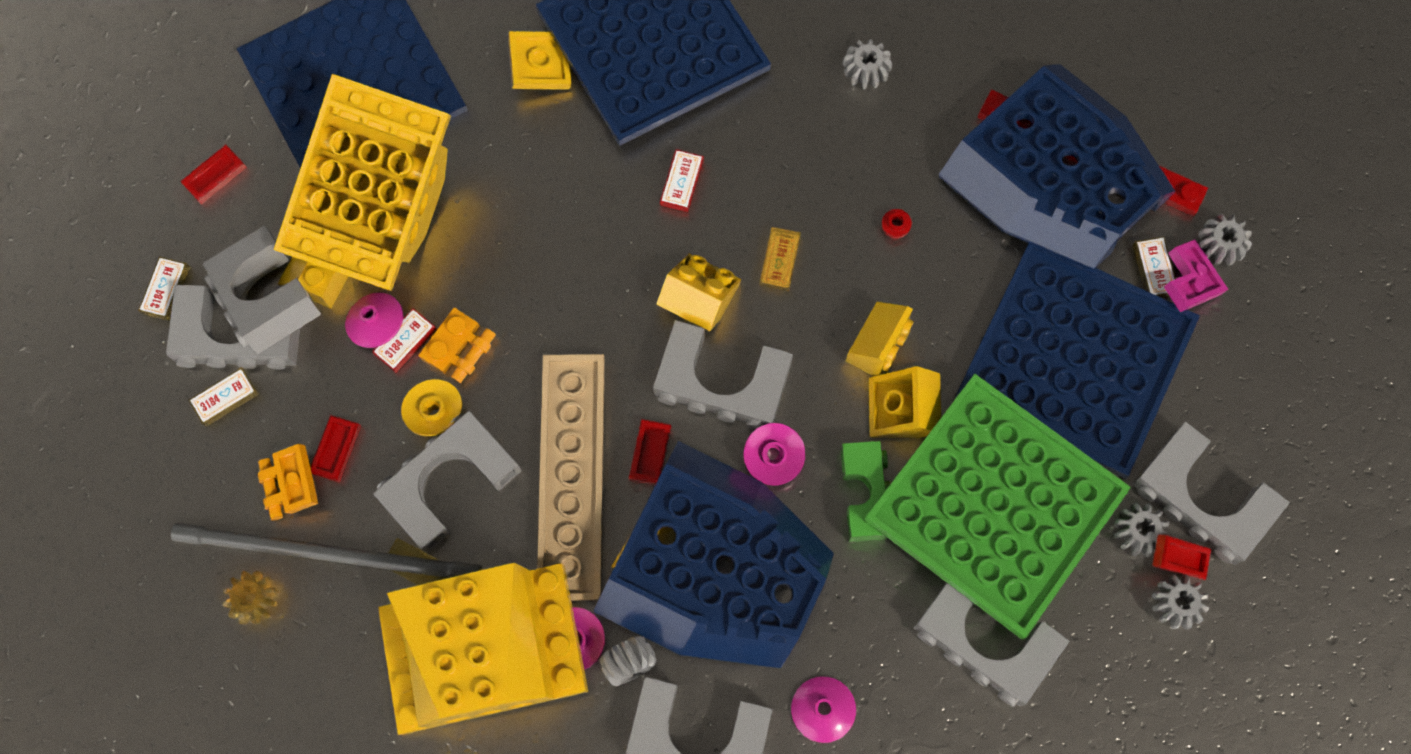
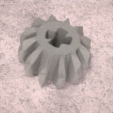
[843,38,892,90]
[1198,214,1252,266]
[1114,503,1170,557]
[1152,575,1209,630]
[599,636,657,686]

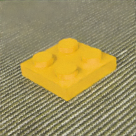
[508,31,571,89]

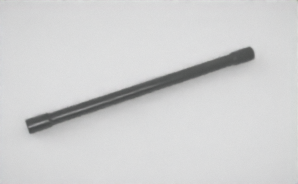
[171,523,482,578]

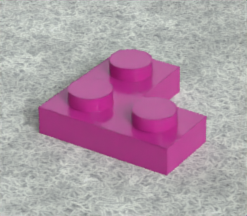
[1164,240,1228,312]

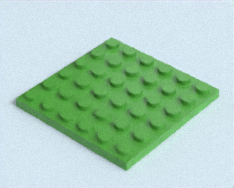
[864,374,1131,640]

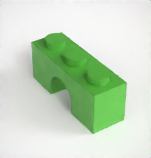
[840,441,890,542]

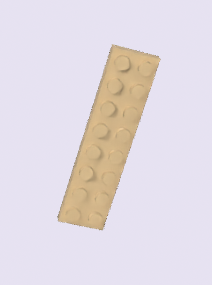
[537,354,605,602]

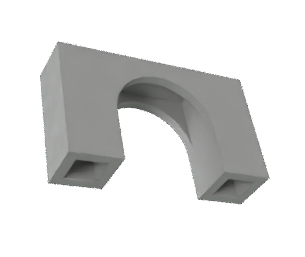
[202,225,321,355]
[166,285,300,369]
[653,320,793,430]
[373,411,522,554]
[1132,421,1290,565]
[914,582,1070,707]
[626,677,773,754]

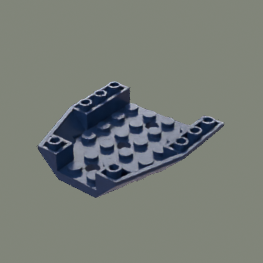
[938,64,1175,270]
[593,441,834,669]

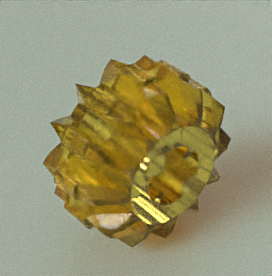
[222,571,279,625]

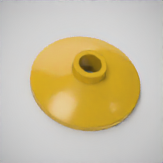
[401,379,463,436]

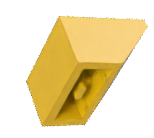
[656,253,742,331]
[846,302,914,376]

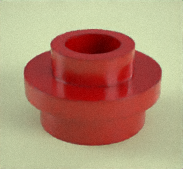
[882,209,912,238]

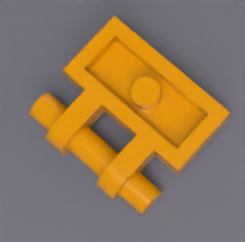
[418,307,496,384]
[257,443,319,521]

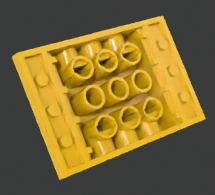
[273,74,451,291]
[378,563,589,735]

